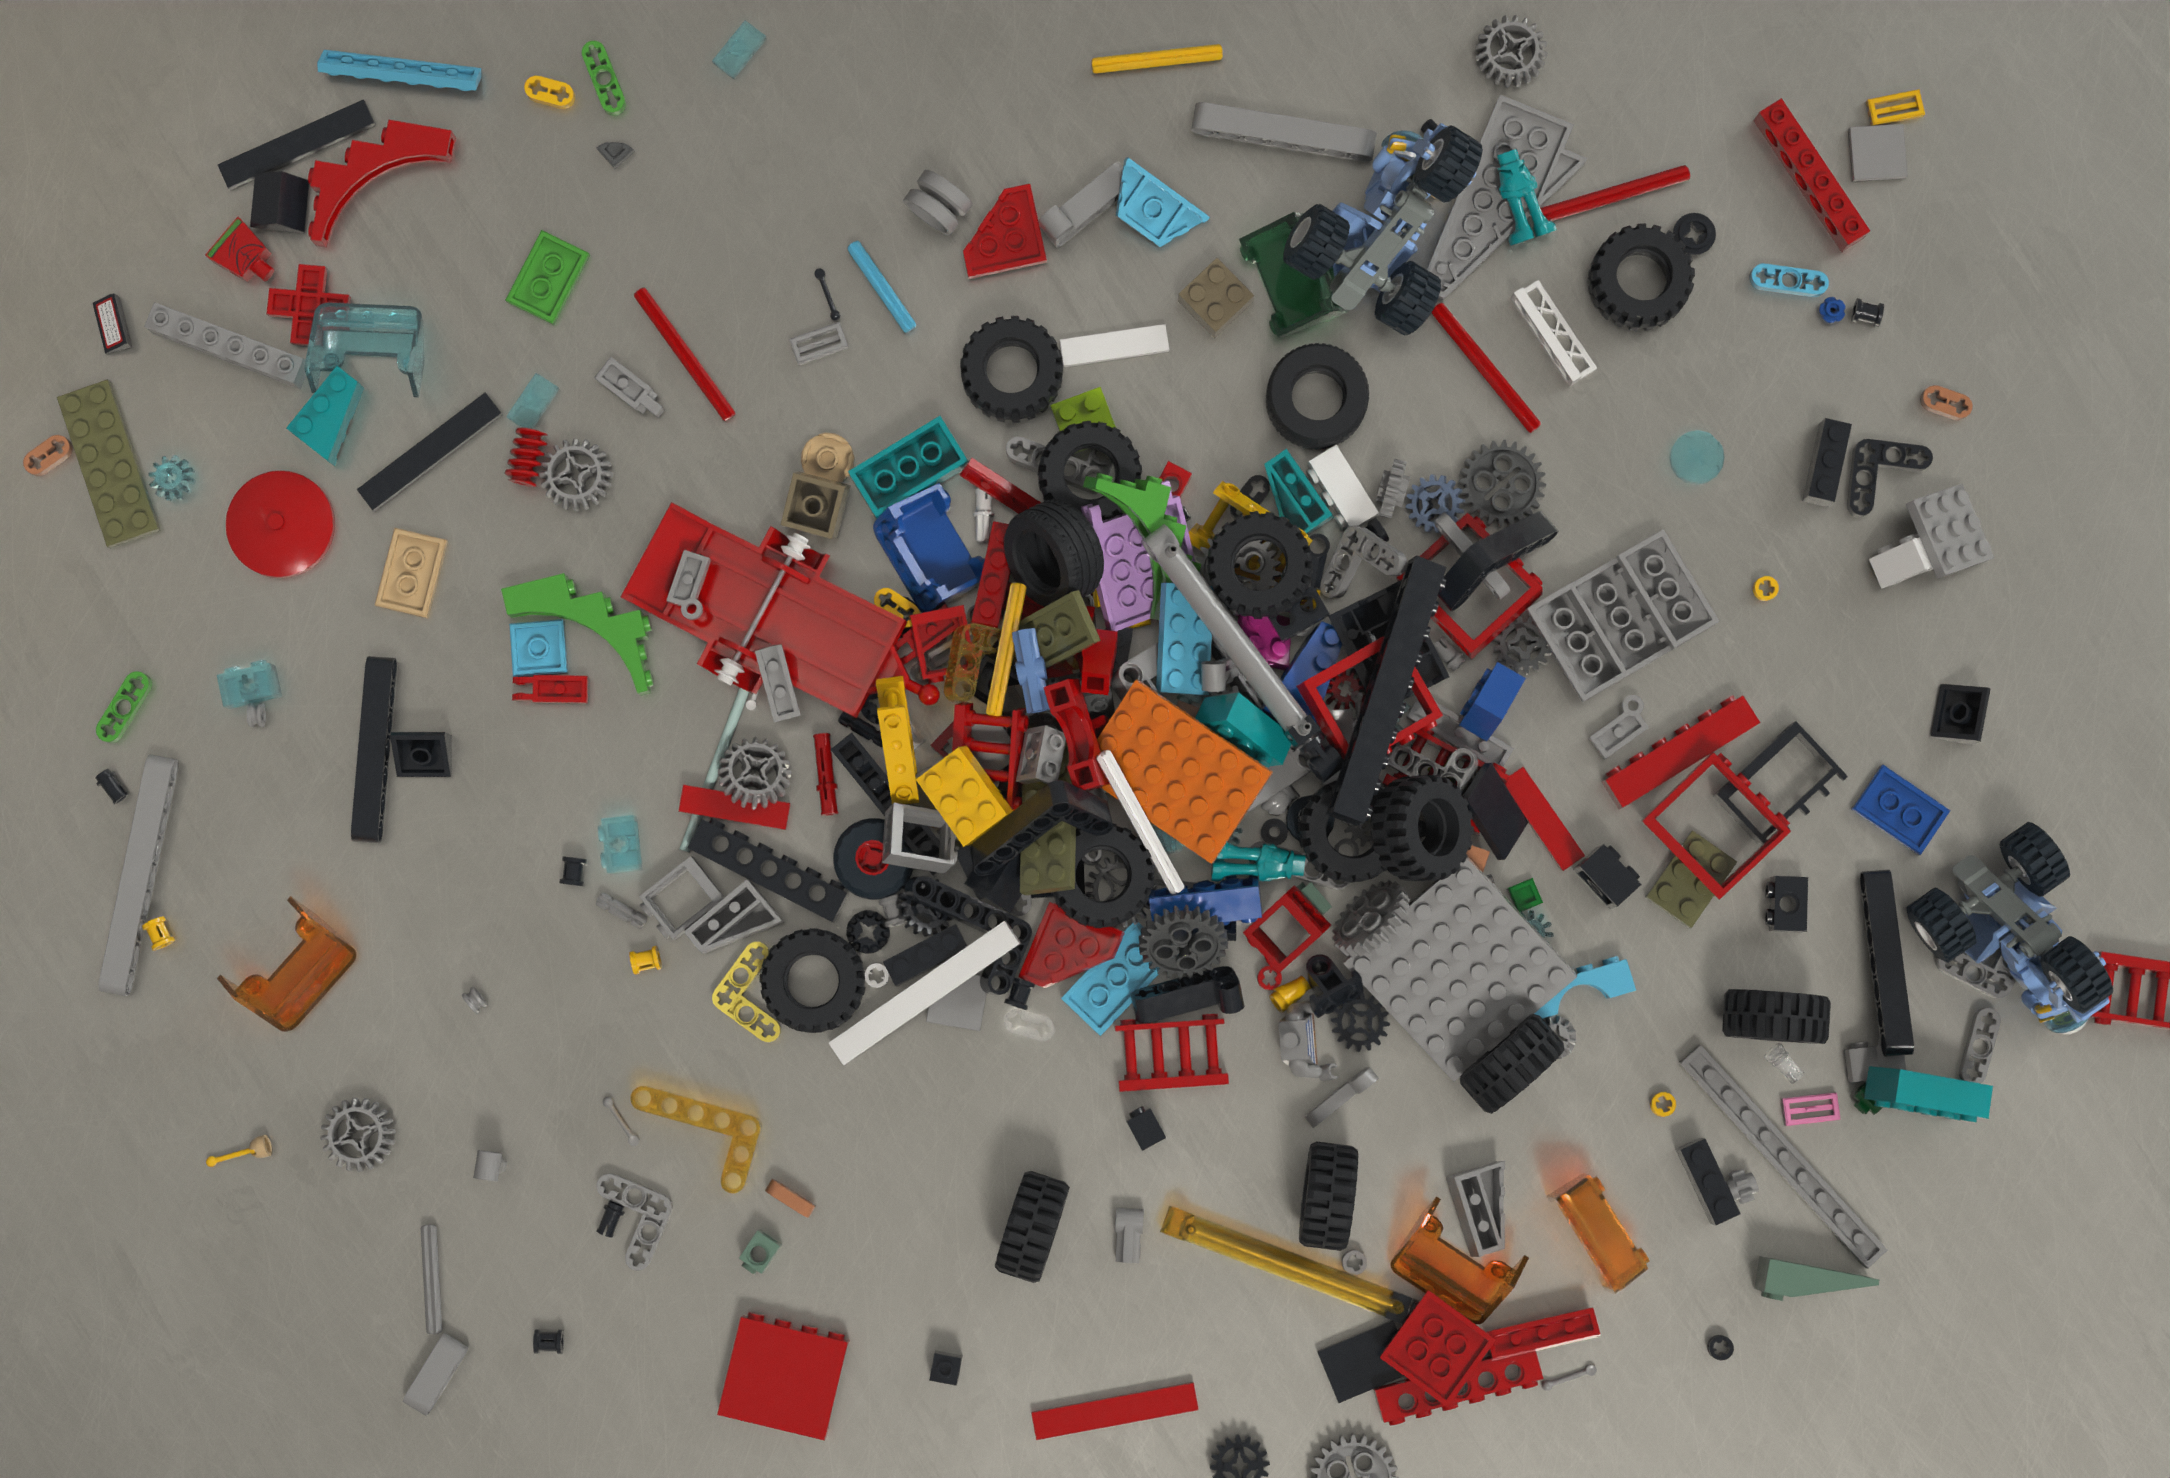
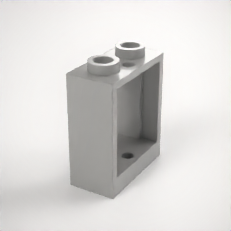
[882,803,958,874]
[639,856,725,940]

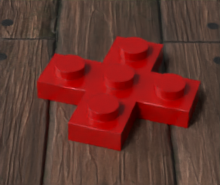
[266,264,351,347]

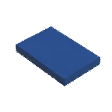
[1851,765,1951,856]

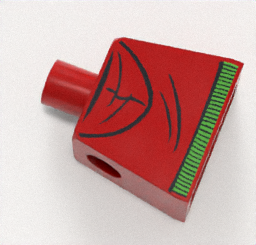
[205,217,275,282]

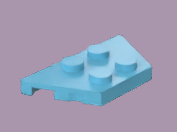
[1115,157,1210,247]

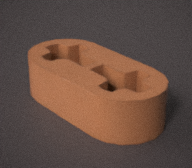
[1920,385,1973,420]
[23,435,73,476]
[765,1179,816,1218]

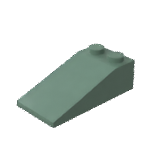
[1754,1256,1880,1301]

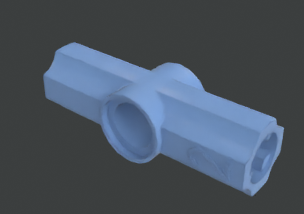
[1012,628,1050,714]

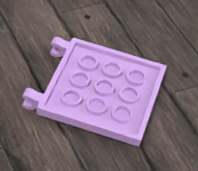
[1081,480,1195,631]

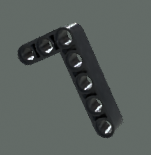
[1438,511,1559,611]
[970,780,1113,876]
[905,876,1032,995]

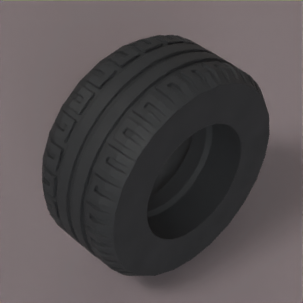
[1266,343,1369,450]

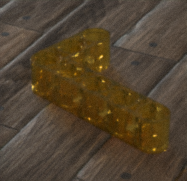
[944,623,1079,703]
[630,1086,763,1193]

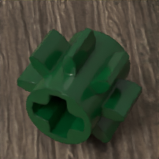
[1853,1081,1883,1115]

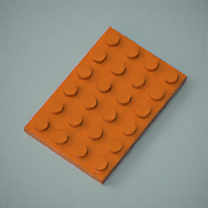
[1097,679,1273,864]

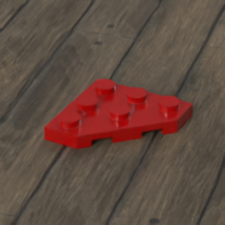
[963,183,1047,279]
[1018,902,1125,988]

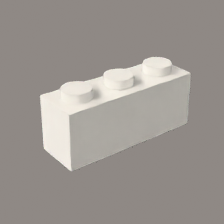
[1306,445,1379,530]

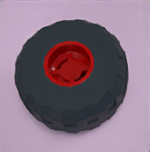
[833,818,915,900]

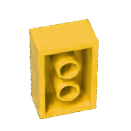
[916,745,1013,847]

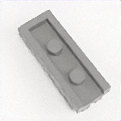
[755,644,801,722]

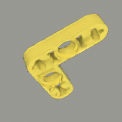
[712,942,781,1042]

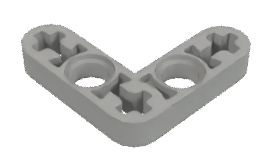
[1320,526,1407,598]
[1935,949,2016,998]
[1305,1067,1379,1128]
[597,1173,673,1271]

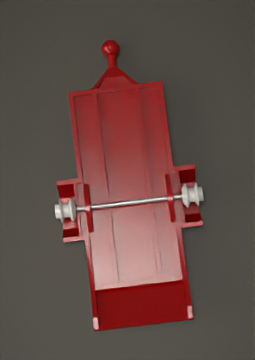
[620,502,940,718]

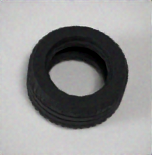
[1004,500,1104,607]

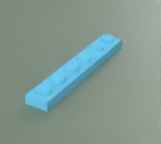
[317,50,482,91]

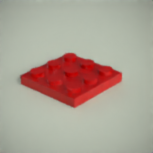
[1379,1290,1496,1408]

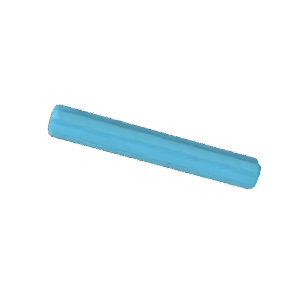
[847,241,916,333]

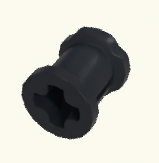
[1851,298,1884,327]
[559,856,587,886]
[1004,978,1035,1010]
[533,1329,564,1354]

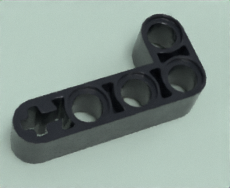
[1131,966,1245,1023]

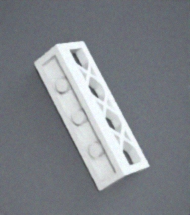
[1511,280,1597,387]

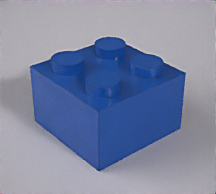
[1459,662,1526,741]

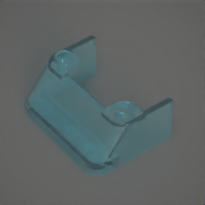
[304,303,424,398]

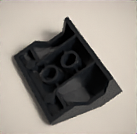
[1328,580,1450,700]

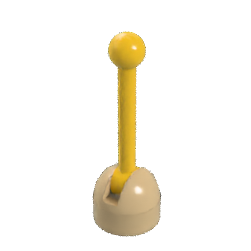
[206,1135,272,1167]

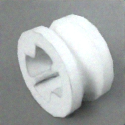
[865,963,890,988]

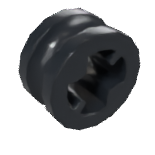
[1707,1335,1734,1361]

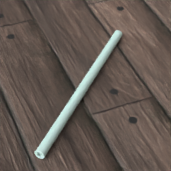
[679,687,749,853]

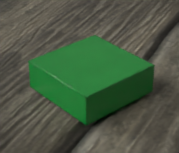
[1507,878,1543,912]

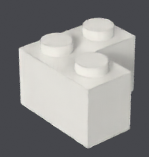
[1869,534,1933,589]

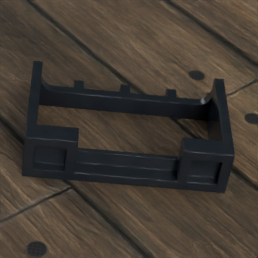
[1713,721,1848,845]

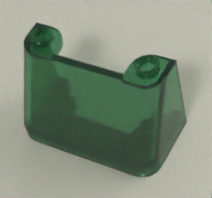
[1239,212,1349,338]

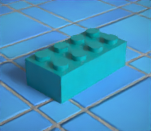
[848,416,968,520]
[1864,1066,1993,1123]

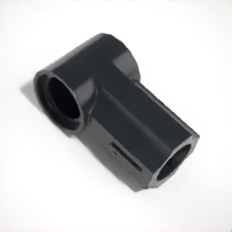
[1309,534,1330,589]

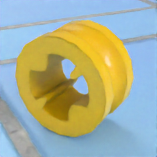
[1753,576,1779,601]
[1650,1092,1676,1117]

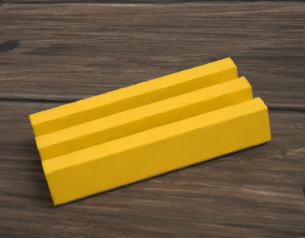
[1866,89,1925,126]

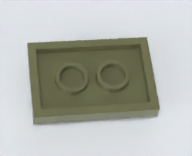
[1019,590,1101,670]
[1645,831,1737,928]

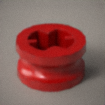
[1257,966,1282,990]

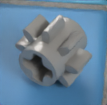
[1726,1169,1759,1204]

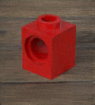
[1159,461,1192,498]

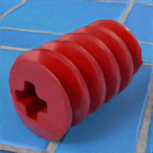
[504,427,548,487]

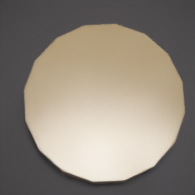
[801,433,855,483]

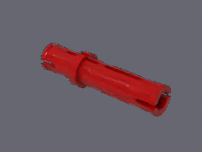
[813,733,838,816]

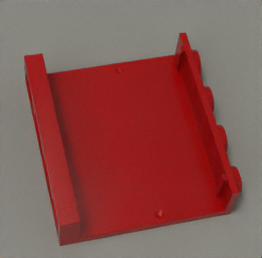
[717,1312,850,1441]

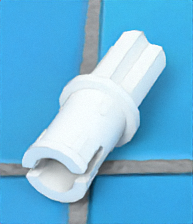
[973,488,995,542]

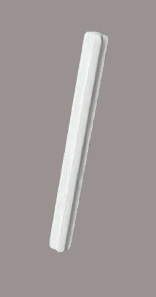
[1096,750,1184,895]

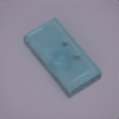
[712,20,767,79]
[506,373,559,429]

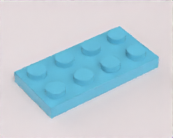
[1156,583,1214,695]
[1061,922,1159,1036]

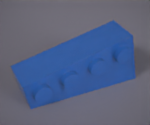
[1259,621,1342,726]
[1149,875,1262,926]

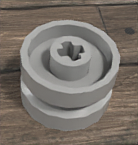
[903,170,972,235]

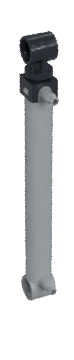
[1141,524,1343,783]

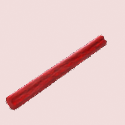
[1541,165,1690,221]
[634,287,735,421]
[1431,302,1541,433]

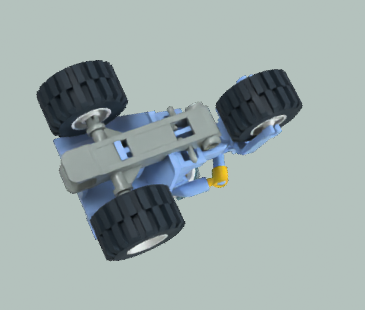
[1283,123,1483,336]
[1906,822,2113,1034]

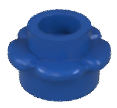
[1819,297,1846,323]

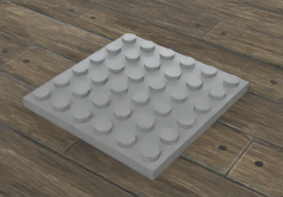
[1343,857,1577,1082]

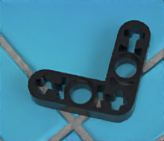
[1847,439,1933,517]

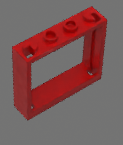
[1396,512,1543,660]
[1296,636,1443,760]
[1641,752,1791,900]

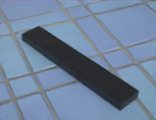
[217,99,376,190]
[356,392,503,512]

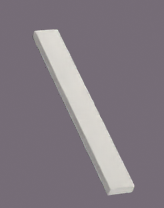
[829,920,1021,1065]

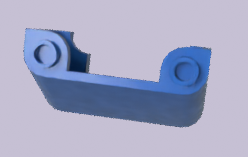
[873,483,985,613]

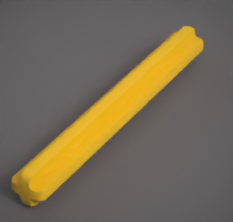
[1091,44,1223,73]
[986,583,1027,716]

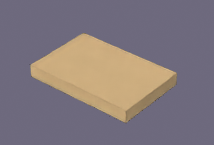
[375,528,448,619]

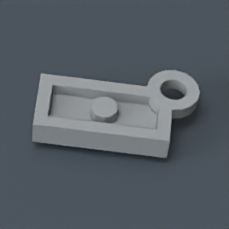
[666,550,711,620]
[1588,695,1649,760]

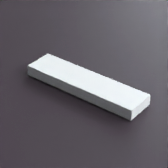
[1060,324,1170,367]

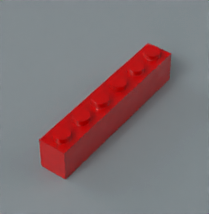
[1602,695,1761,809]

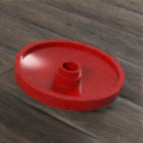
[226,471,335,578]

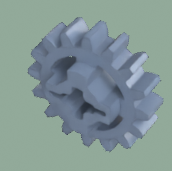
[1406,474,1465,533]

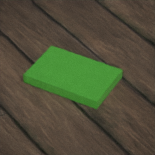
[505,230,590,325]

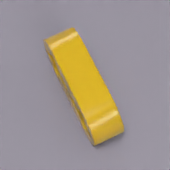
[524,76,575,109]
[874,588,920,628]

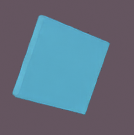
[509,619,568,677]

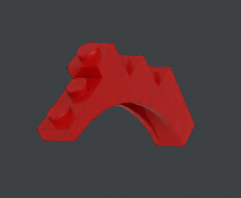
[308,119,456,248]
[1005,582,1118,695]

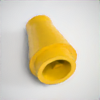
[1269,976,1311,1013]

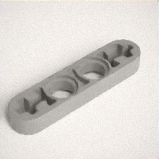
[1433,512,1511,600]

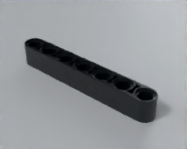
[351,656,397,843]
[1860,870,1914,1057]

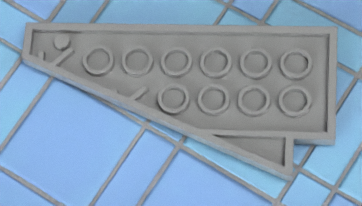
[1427,95,1587,300]

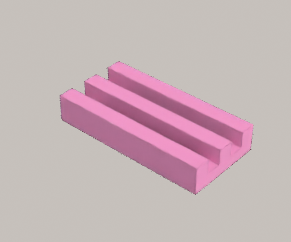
[1781,1092,1841,1126]

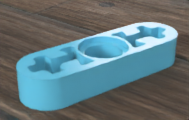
[1749,263,1829,297]

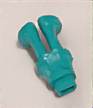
[1497,149,1557,246]
[1211,842,1306,882]

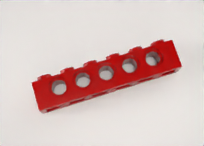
[1753,98,1870,252]
[1373,1351,1544,1426]

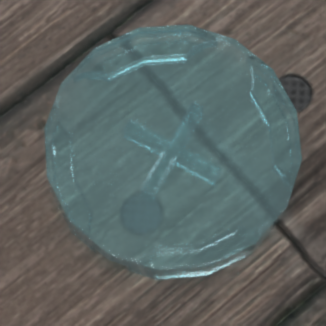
[1670,430,1725,485]

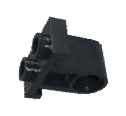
[1306,954,1364,1018]

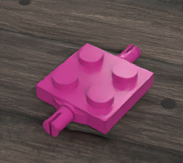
[1238,614,1291,670]

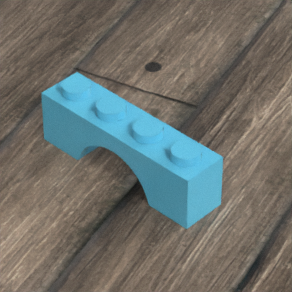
[1534,956,1636,1019]

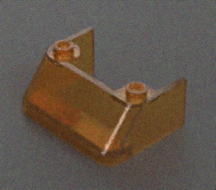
[217,896,356,1032]
[1546,1173,1650,1294]
[1390,1196,1529,1324]

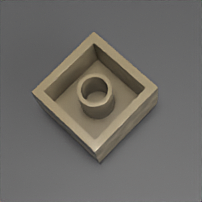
[1178,258,1254,339]
[780,471,851,539]

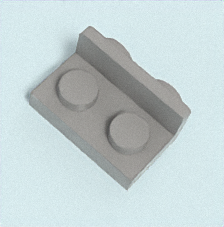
[1016,725,1066,784]

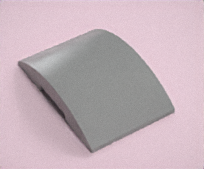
[1526,529,1720,702]

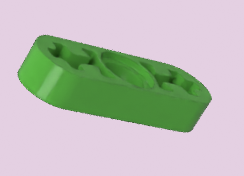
[582,41,626,116]
[96,671,152,743]

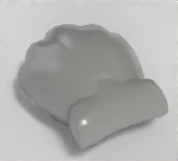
[1261,785,1300,815]

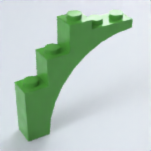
[1083,473,1201,620]
[501,573,654,696]

